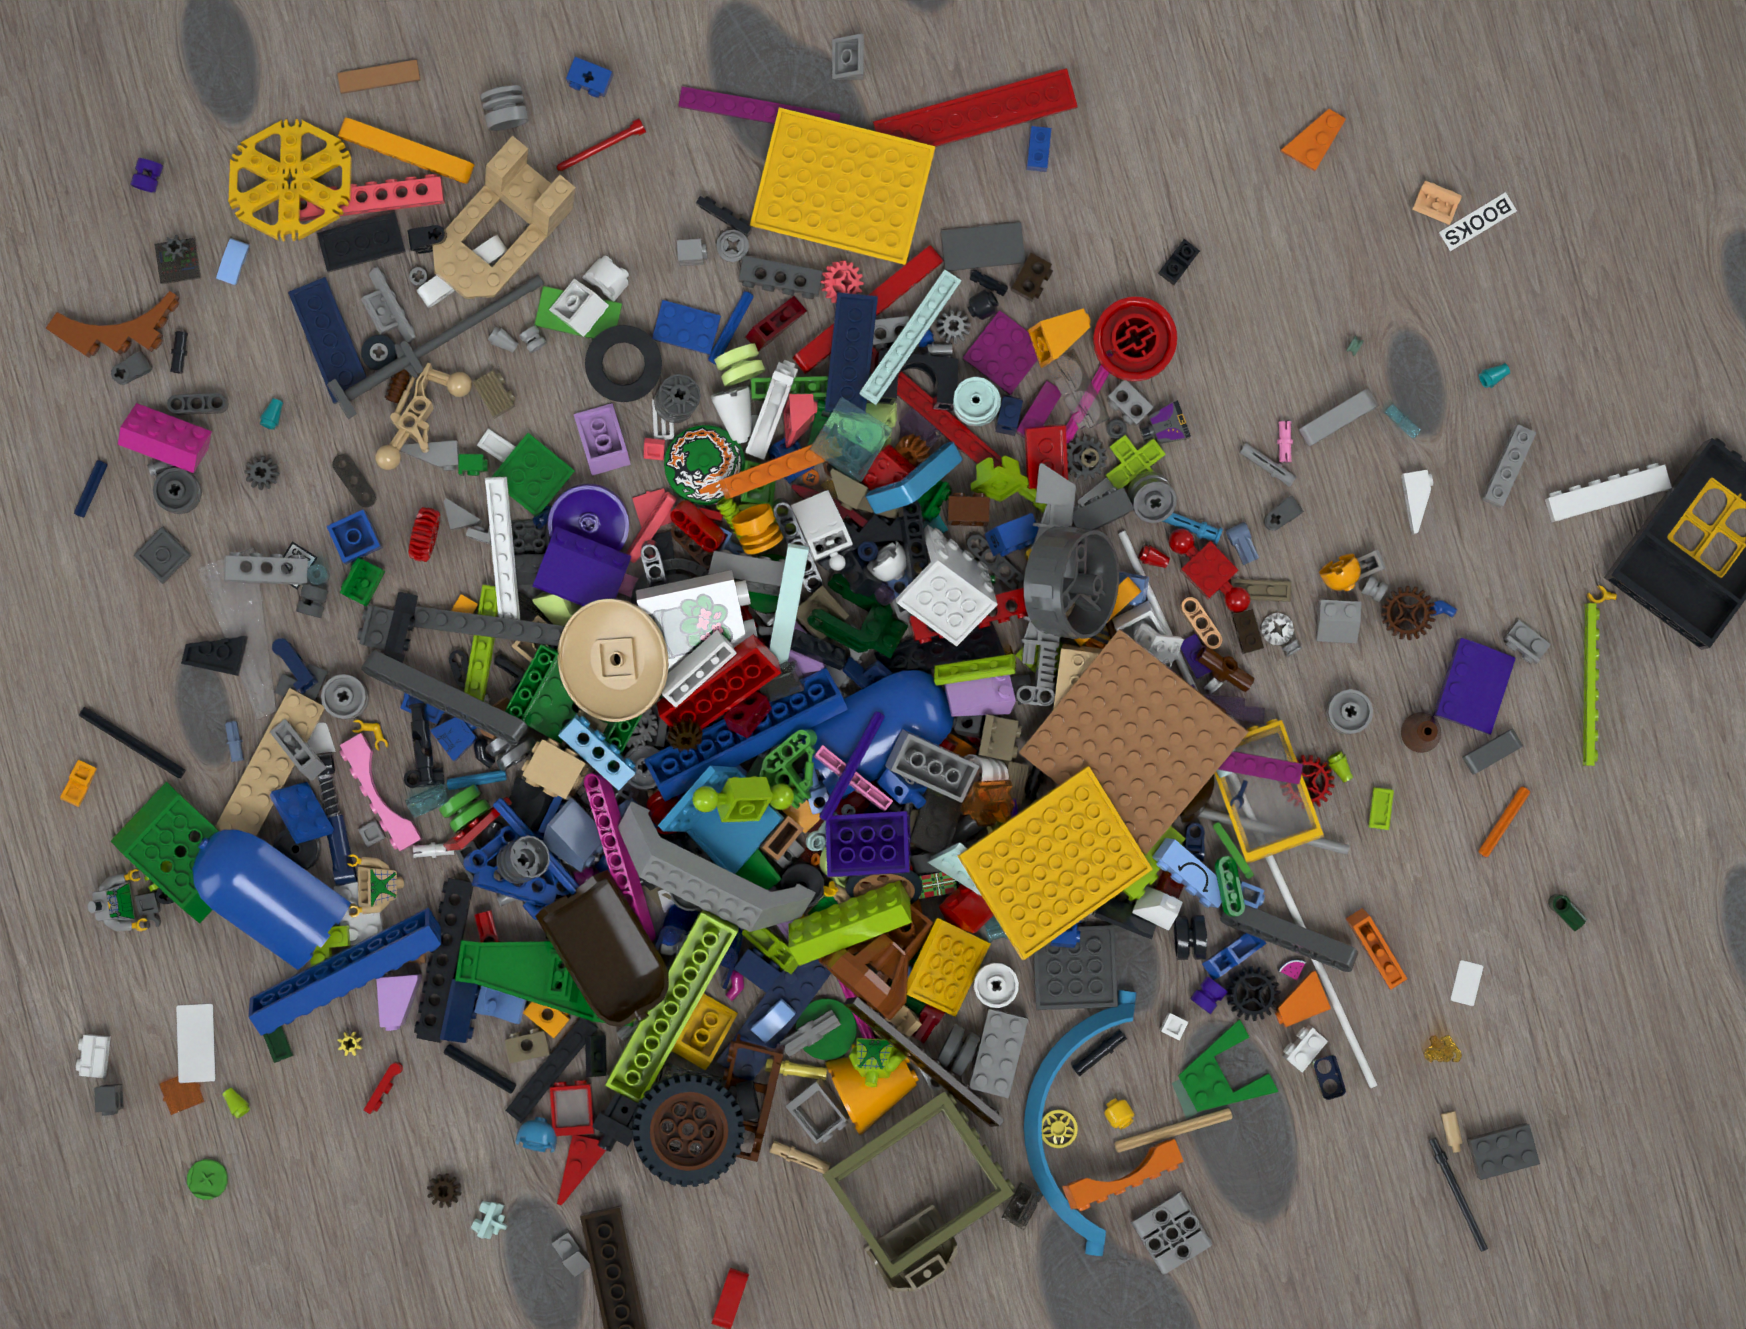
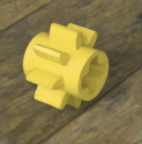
[337,1031,363,1056]

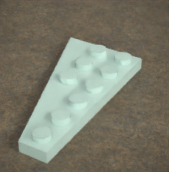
[927,842,982,896]

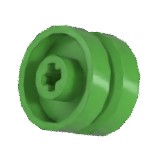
[439,784,491,833]

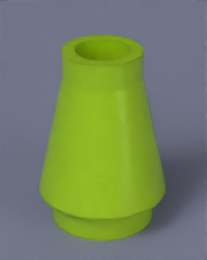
[1327,751,1353,783]
[222,1087,250,1119]

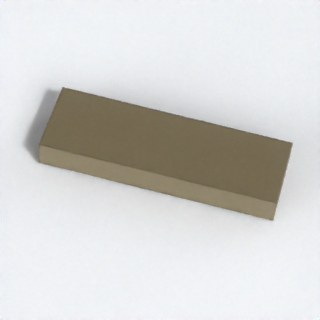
[1230,579,1291,602]

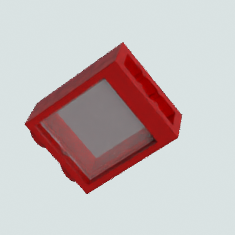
[550,1080,595,1136]

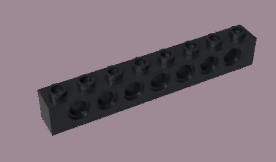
[414,878,474,1043]

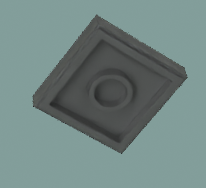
[134,527,192,584]

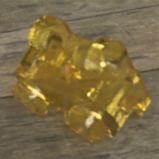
[1424,1035,1462,1062]

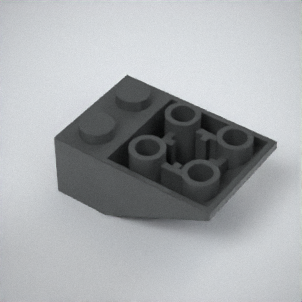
[511,520,550,585]

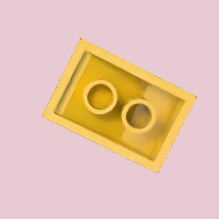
[671,993,738,1070]

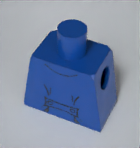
[430,717,478,762]

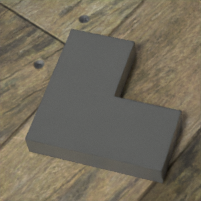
[274,664,328,701]

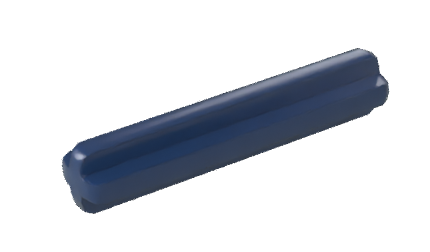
[74,460,107,518]

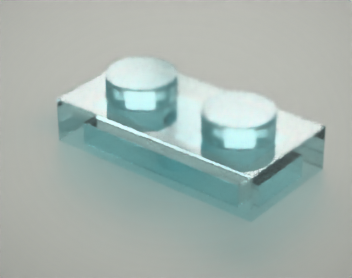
[405,783,450,818]

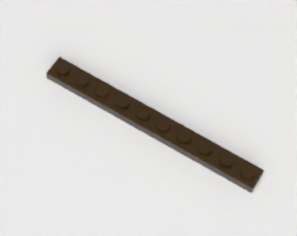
[844,997,1004,1127]

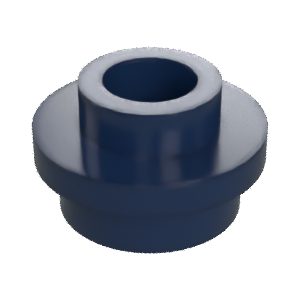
[858,541,878,561]

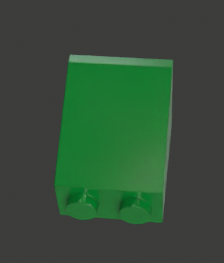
[735,849,781,890]

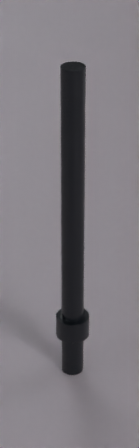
[1429,1137,1488,1252]

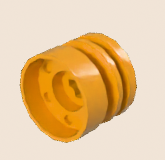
[731,503,783,554]

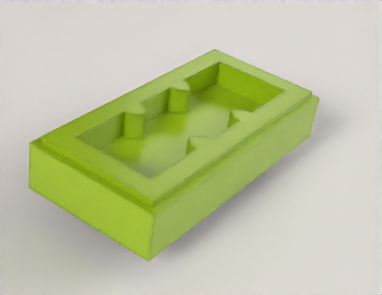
[1368,787,1394,830]

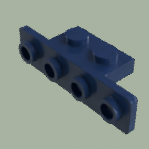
[842,657,893,689]

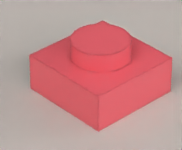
[643,438,665,460]

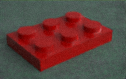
[1024,424,1068,489]

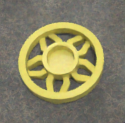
[1042,1110,1078,1148]

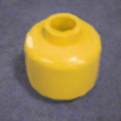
[1104,1098,1134,1130]

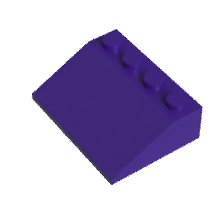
[532,527,631,606]
[1433,638,1516,735]
[826,811,911,877]

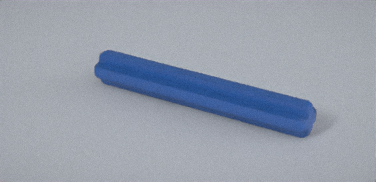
[708,291,754,365]

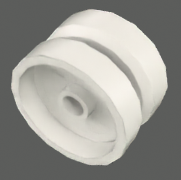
[973,962,1019,1008]

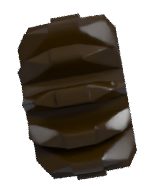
[668,718,703,753]
[427,1173,462,1208]

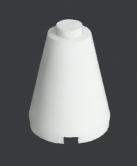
[711,386,752,444]

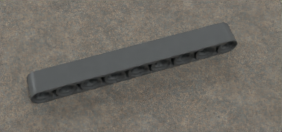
[361,650,528,745]

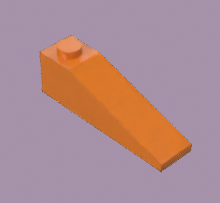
[1346,908,1407,990]

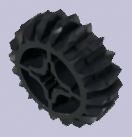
[1225,966,1281,1021]

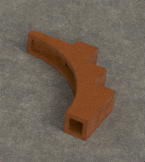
[46,291,179,358]

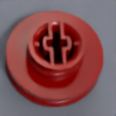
[1093,297,1177,382]

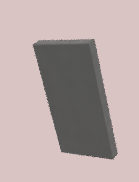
[941,222,1025,271]

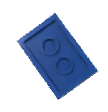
[652,300,721,355]
[270,782,334,844]

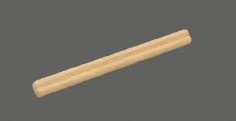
[1114,1108,1232,1152]

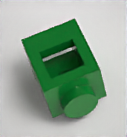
[458,454,488,476]

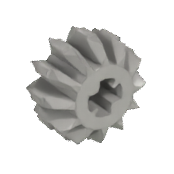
[936,310,971,344]

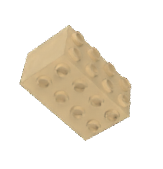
[1053,644,1103,710]
[522,738,591,800]

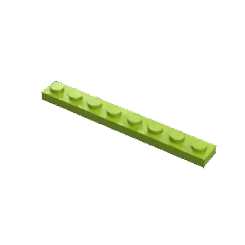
[1583,603,1600,766]

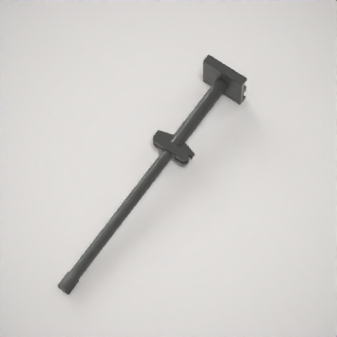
[327,275,544,419]

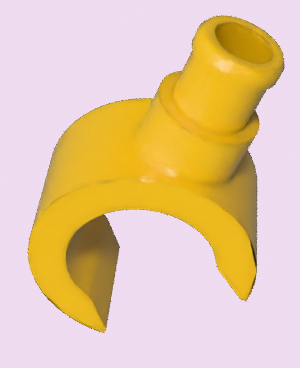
[1587,585,1617,604]

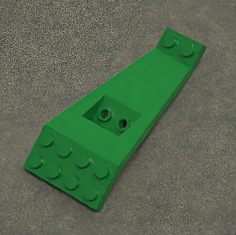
[455,940,634,1027]

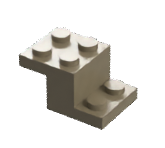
[796,586,849,640]
[979,714,1022,762]

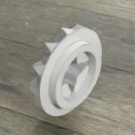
[1261,613,1294,645]

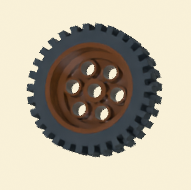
[632,1072,745,1187]

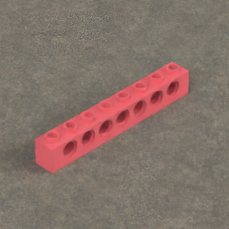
[300,174,445,221]

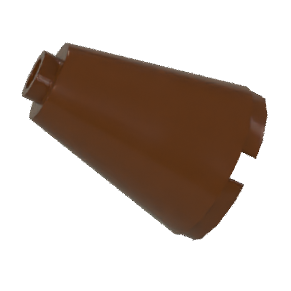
[1401,712,1441,753]

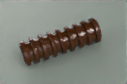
[384,349,413,404]

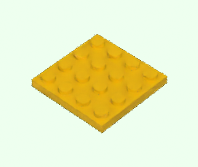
[907,918,991,1017]

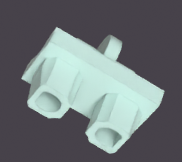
[471,1201,507,1239]

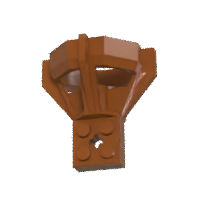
[818,904,934,1020]

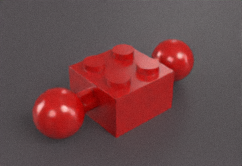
[1168,528,1251,613]

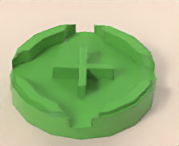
[187,1159,228,1200]

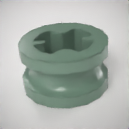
[1346,335,1364,356]

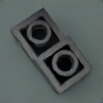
[1158,239,1200,285]

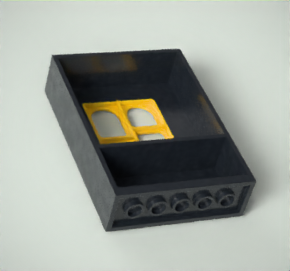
[1604,438,1746,650]

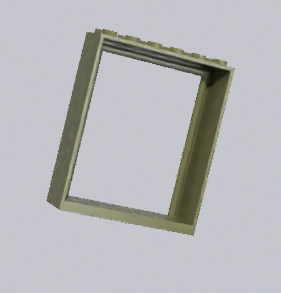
[823,1091,1015,1279]

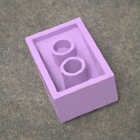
[574,403,631,476]
[944,675,1016,716]

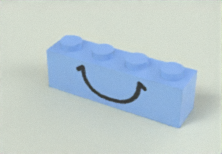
[1152,838,1229,908]

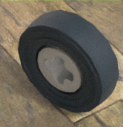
[361,335,397,371]

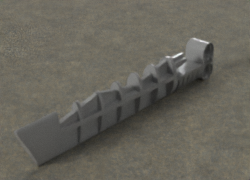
[1015,463,1076,706]

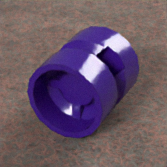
[130,158,164,193]
[1190,976,1228,1014]

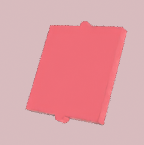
[632,488,673,529]

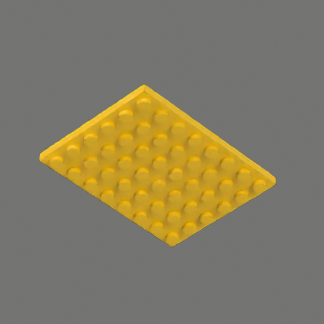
[750,107,936,265]
[957,766,1153,960]

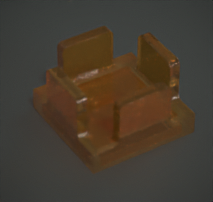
[960,780,1015,827]

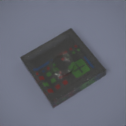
[154,238,201,284]

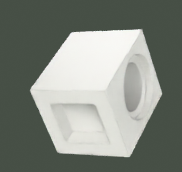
[1159,1012,1188,1040]

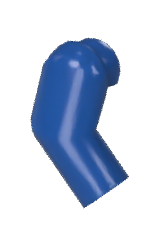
[1430,600,1457,618]
[523,902,544,920]

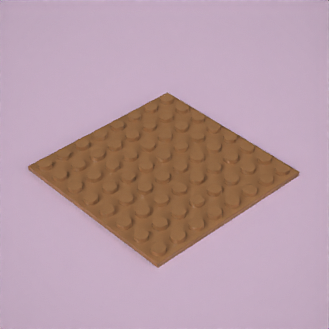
[1019,629,1249,854]

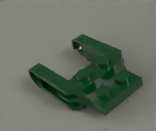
[807,574,908,658]

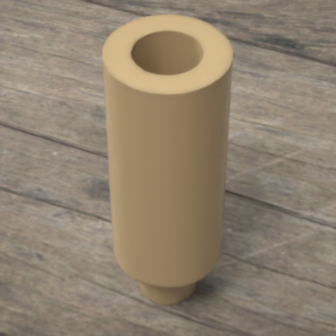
[1441,1111,1463,1153]

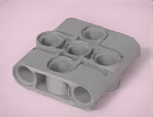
[1131,1191,1213,1275]

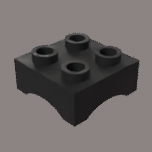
[509,777,554,831]

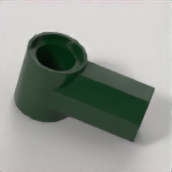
[1548,894,1587,932]

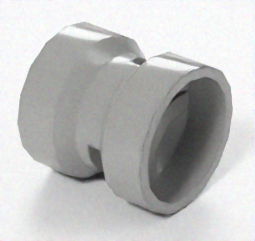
[519,325,547,353]
[1361,575,1388,602]

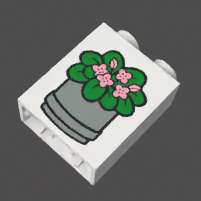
[636,570,758,673]

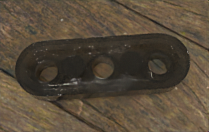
[332,454,377,508]

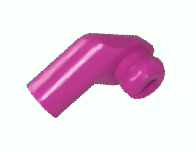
[725,970,744,1001]

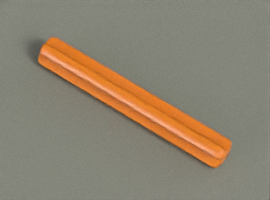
[1478,786,1530,857]

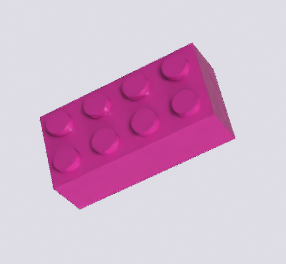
[118,403,212,473]

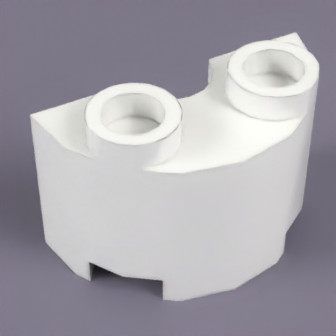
[582,256,629,302]

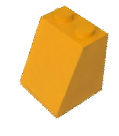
[1028,308,1090,368]

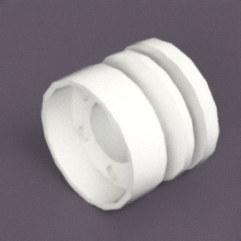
[964,754,1009,801]

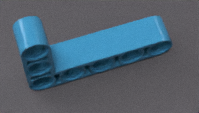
[865,441,963,514]

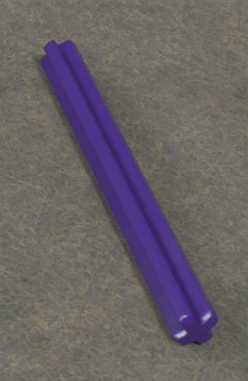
[819,711,885,822]

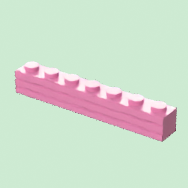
[814,745,893,812]

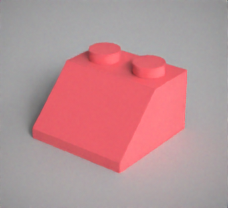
[783,394,817,448]

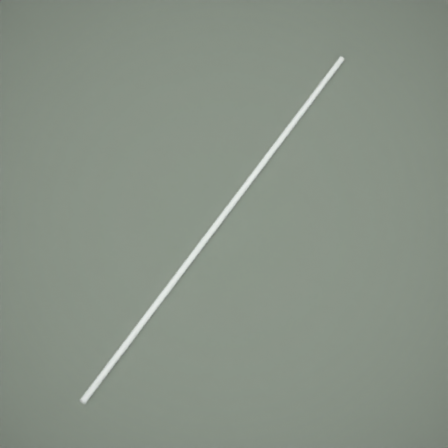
[1118,531,1377,1088]

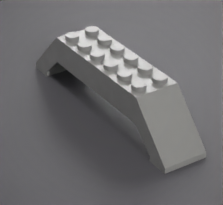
[618,801,816,932]

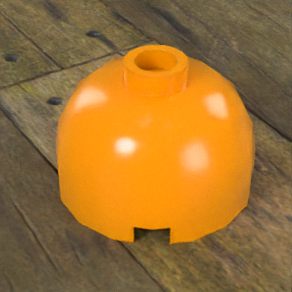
[1319,553,1361,591]

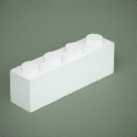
[662,630,737,708]

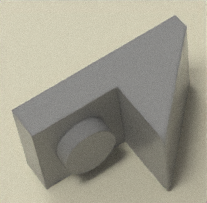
[552,1232,590,1277]

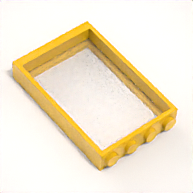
[1214,719,1324,864]

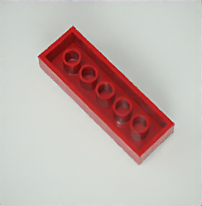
[657,634,781,729]

